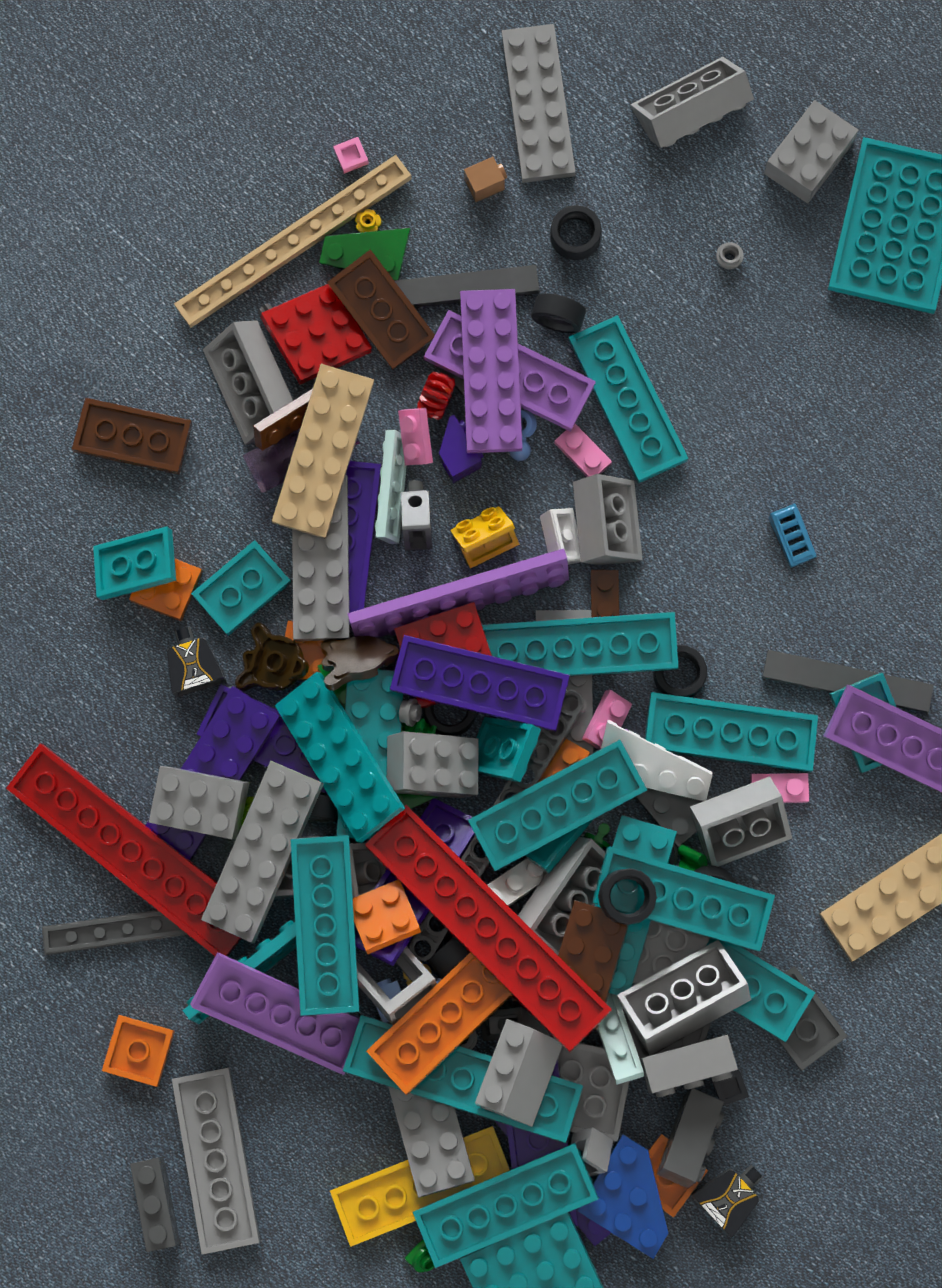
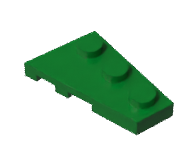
[319,228,411,281]

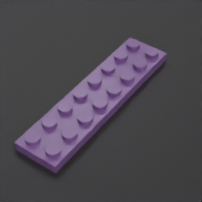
[348,548,569,638]

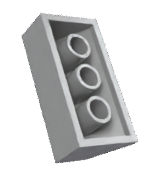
[631,57,754,148]
[203,320,293,445]
[518,837,606,955]
[617,940,751,1056]

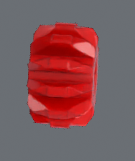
[417,371,455,420]

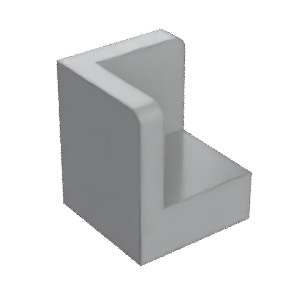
[571,1127,613,1177]

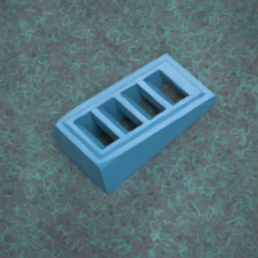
[768,504,817,568]

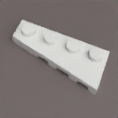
[601,720,713,801]

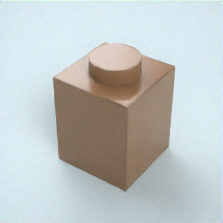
[464,157,507,203]

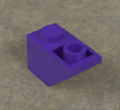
[439,415,484,484]

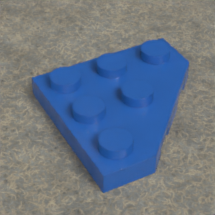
[577,1134,668,1259]

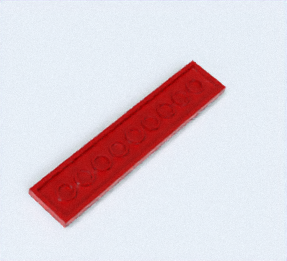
[6,743,242,957]
[365,805,612,1052]

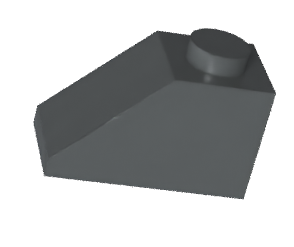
[481,1007,548,1041]

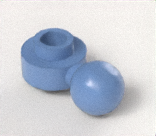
[509,410,537,461]

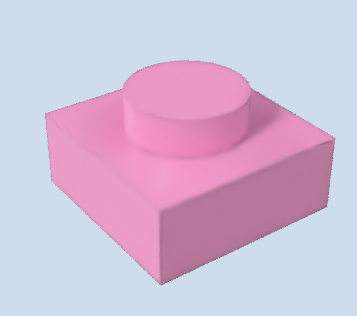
[333,137,369,174]

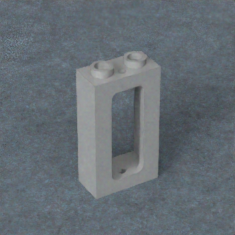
[356,946,437,1025]

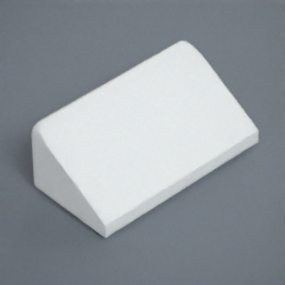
[540,508,581,565]

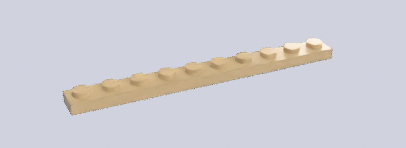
[174,155,412,328]

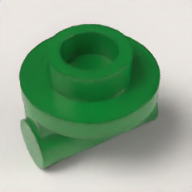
[584,823,611,850]
[678,845,708,871]
[405,1239,434,1273]

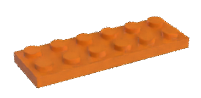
[366,953,512,1095]

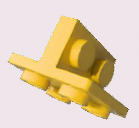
[450,506,520,569]

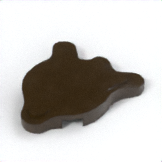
[235,622,309,691]
[321,636,399,691]

